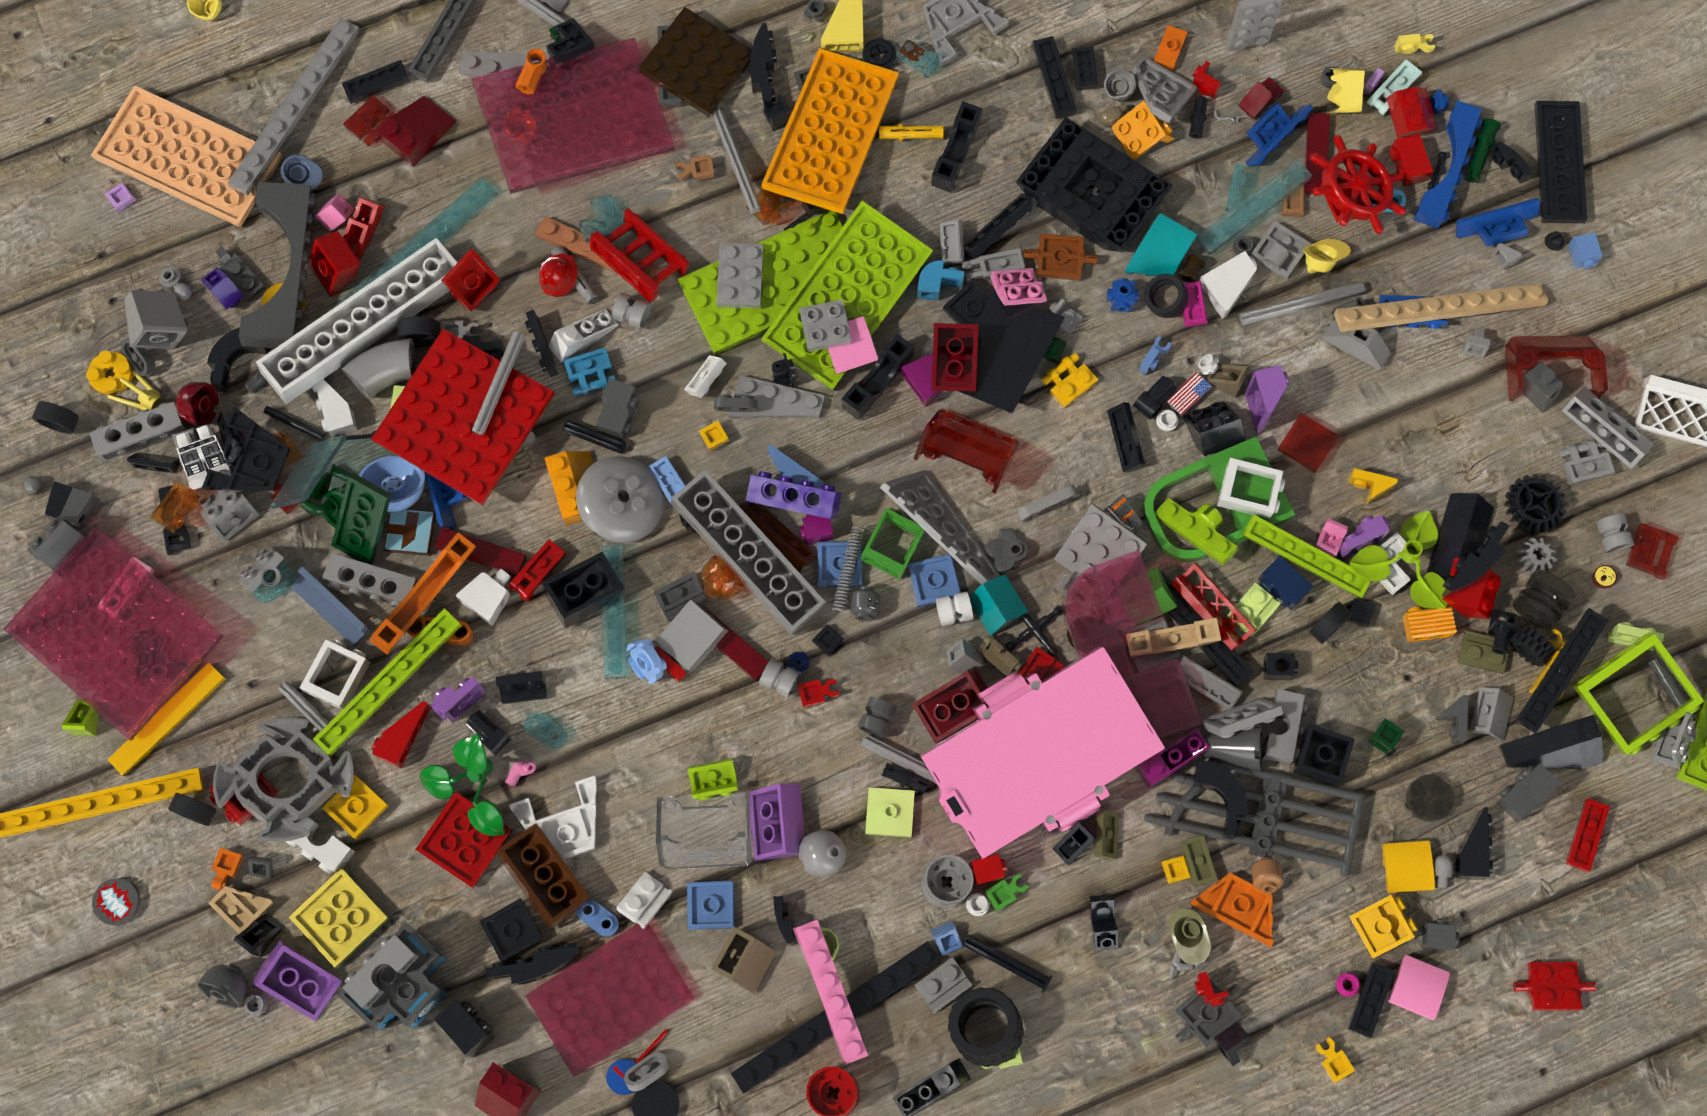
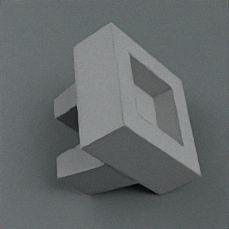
[1462,328,1491,358]

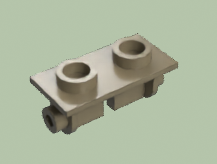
[976,635,1024,676]

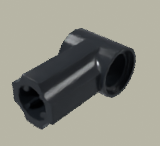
[1133,376,1177,420]
[465,710,512,756]

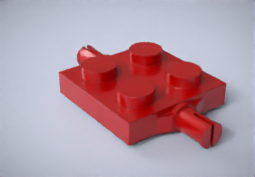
[1513,962,1596,1011]

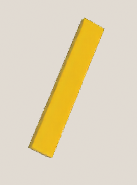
[107,662,226,777]

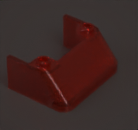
[1505,336,1608,401]
[913,409,1020,494]

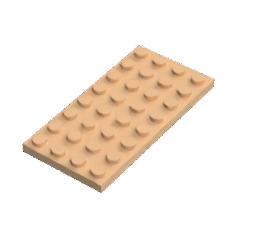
[91,86,283,228]

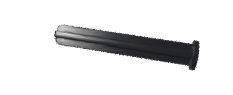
[963,935,1052,992]

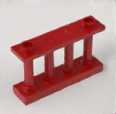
[589,208,689,303]

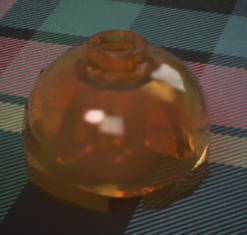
[701,555,745,600]

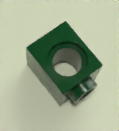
[1367,718,1405,755]

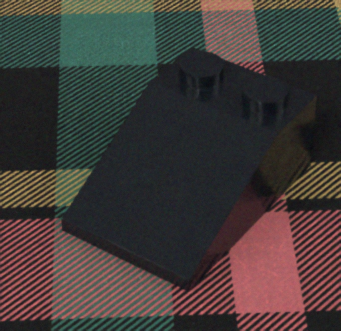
[542,552,624,629]

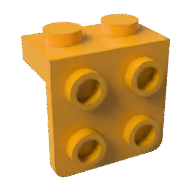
[1112,101,1175,160]

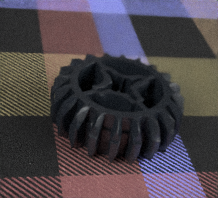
[1504,474,1567,534]

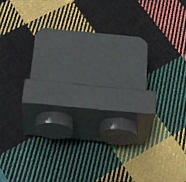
[27,516,92,577]

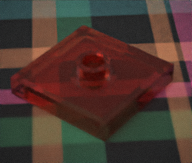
[1277,413,1339,473]

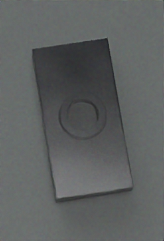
[1072,47,1098,90]

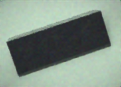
[1426,493,1494,581]

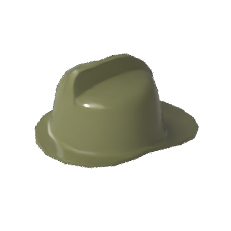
[1169,908,1211,965]

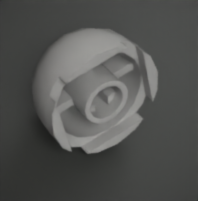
[799,830,846,877]

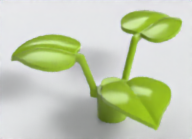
[1350,511,1448,609]

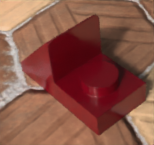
[1238,77,1284,120]

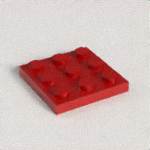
[415,792,513,889]

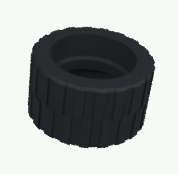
[948,987,1024,1067]

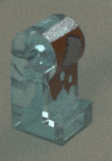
[896,39,938,78]

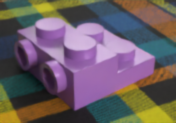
[1337,515,1390,561]
[431,676,486,723]

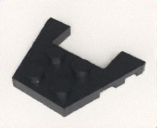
[202,407,291,491]

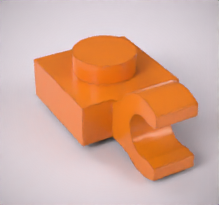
[211,848,244,891]

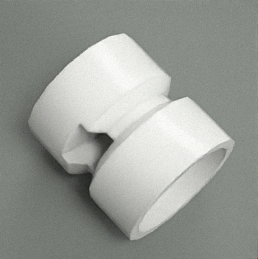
[936,591,973,627]

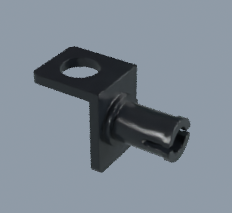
[1488,609,1519,655]

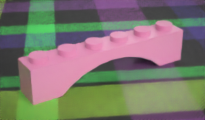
[793,920,868,1064]

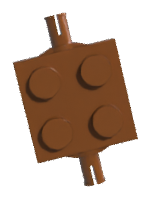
[1023,234,1098,281]

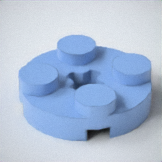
[627,638,667,684]

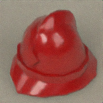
[539,253,577,297]

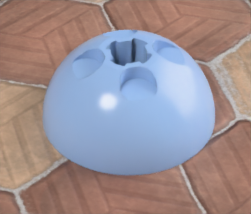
[359,456,425,513]

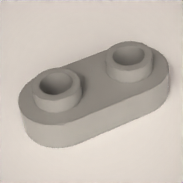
[624,1052,669,1091]

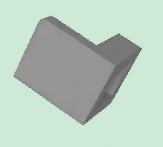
[946,639,984,674]

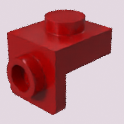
[1193,61,1221,99]
[1194,971,1230,1007]

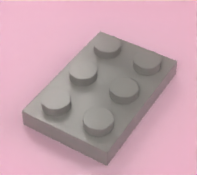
[717,243,763,308]
[1199,698,1283,738]

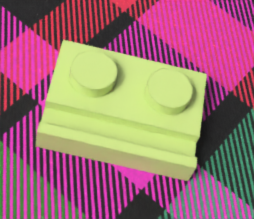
[1226,583,1281,638]
[1607,622,1664,651]

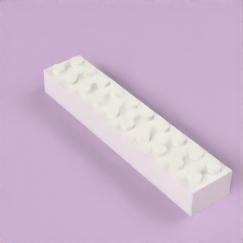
[256,238,457,405]

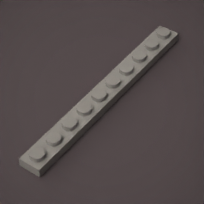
[228,18,360,196]

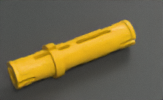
[879,124,943,141]

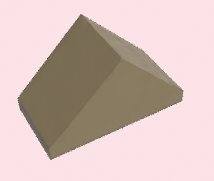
[1206,363,1250,398]

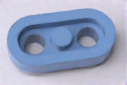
[577,899,619,937]

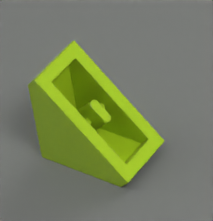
[62,700,100,736]

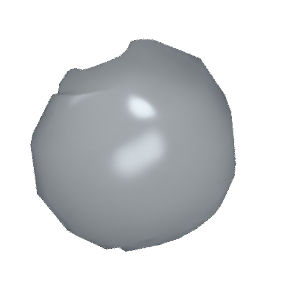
[1103,68,1136,101]

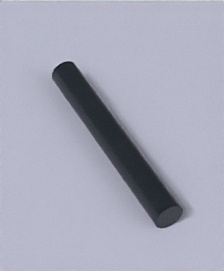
[263,406,325,441]

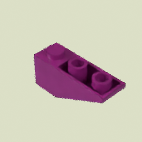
[1136,729,1210,789]

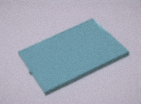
[270,435,347,509]

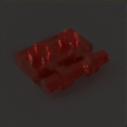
[343,95,395,147]

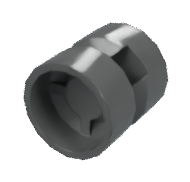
[858,697,897,738]

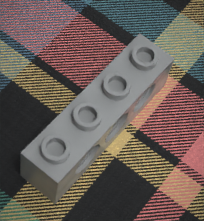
[1562,386,1654,469]
[89,402,187,463]
[322,553,418,608]

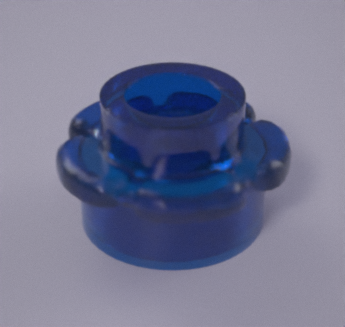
[787,652,810,673]

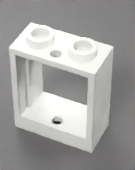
[1217,458,1285,519]
[300,639,370,710]

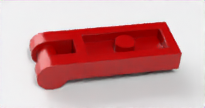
[508,539,567,601]

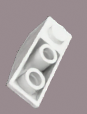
[548,308,618,362]
[312,379,358,438]

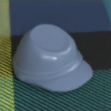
[281,155,323,189]

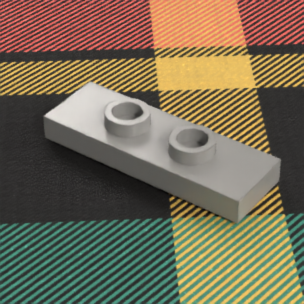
[1171,655,1243,709]

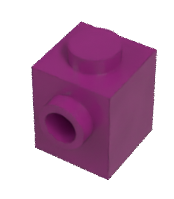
[799,514,834,545]

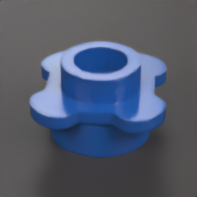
[1430,90,1449,115]

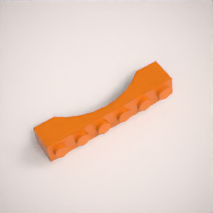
[369,532,476,655]

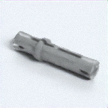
[551,246,598,305]

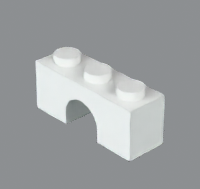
[285,817,355,874]

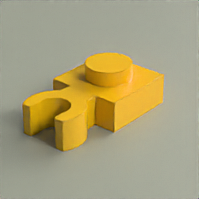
[1315,1037,1355,1083]

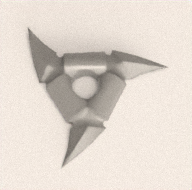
[1170,951,1211,983]

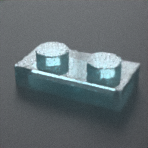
[1225,163,1247,213]

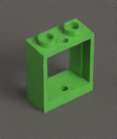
[859,508,924,579]

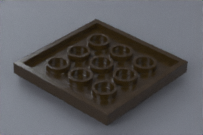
[638,6,752,117]

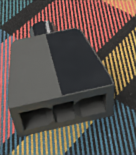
[45,481,100,530]

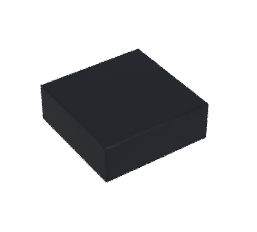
[1347,598,1376,628]
[812,624,844,657]

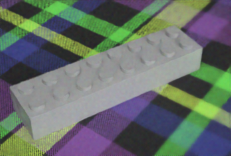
[671,470,826,636]

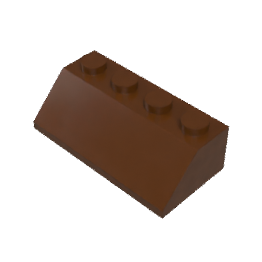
[497,823,590,930]

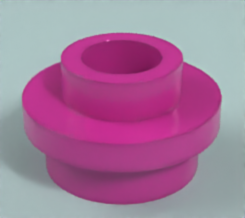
[1336,973,1360,997]

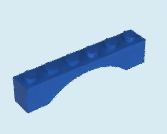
[1413,101,1483,229]

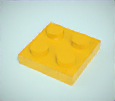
[322,774,389,840]

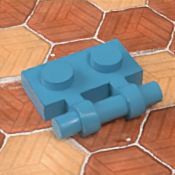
[564,347,616,396]

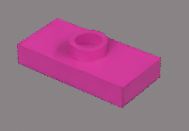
[1182,281,1208,327]

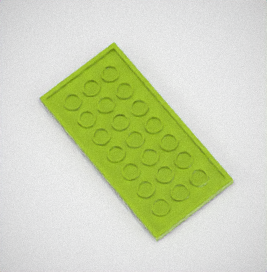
[761,201,933,391]
[677,210,843,355]

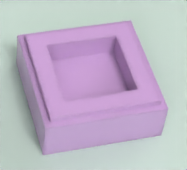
[1363,68,1384,96]
[105,182,136,213]

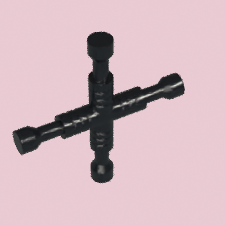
[1005,605,1063,657]

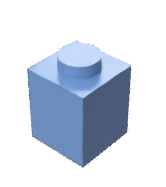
[1568,232,1603,269]

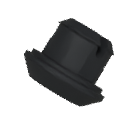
[1545,231,1564,251]

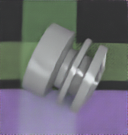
[920,854,974,909]

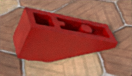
[372,701,431,769]

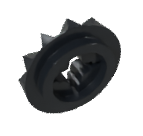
[862,39,896,68]

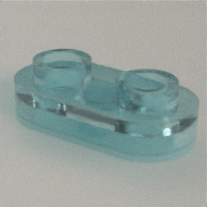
[253,567,296,603]
[524,713,567,749]

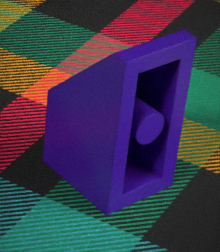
[201,267,243,310]

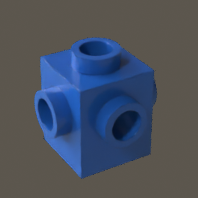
[1107,278,1139,312]

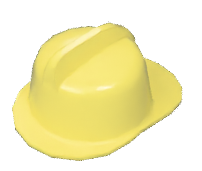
[1303,239,1351,274]

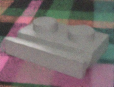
[914,957,973,1014]

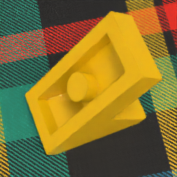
[1348,468,1398,504]

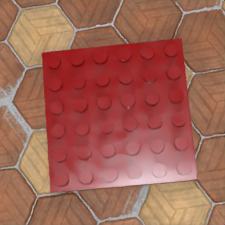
[371,329,555,506]

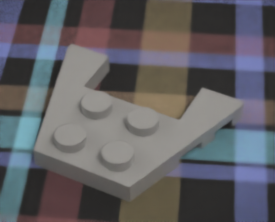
[923,0,1009,67]

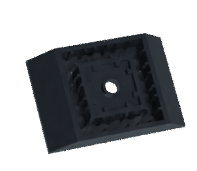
[1016,117,1173,252]

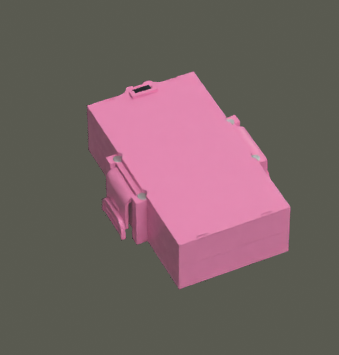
[920,647,1165,859]

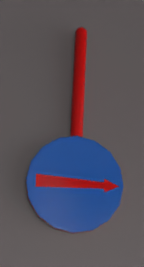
[606,1029,669,1095]

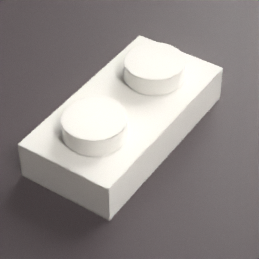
[684,355,727,398]

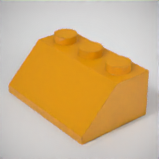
[545,451,594,526]

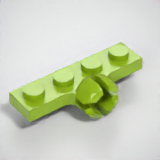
[1154,497,1238,566]

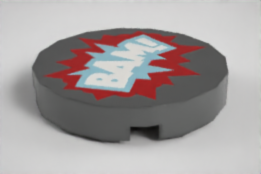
[92,878,141,926]

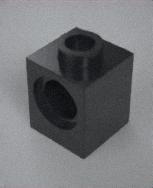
[1263,653,1299,681]

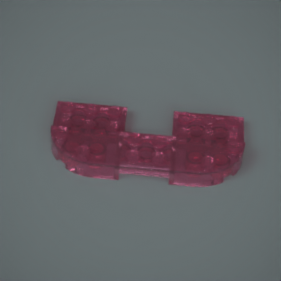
[1064,550,1202,739]

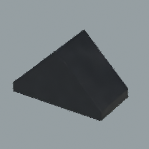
[1052,820,1097,865]
[234,914,283,957]

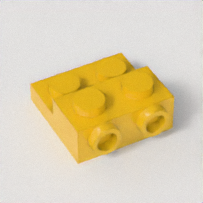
[1349,894,1418,958]

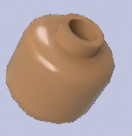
[1251,857,1283,894]

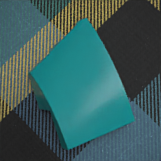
[1124,213,1197,277]

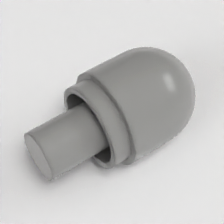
[1434,855,1453,888]

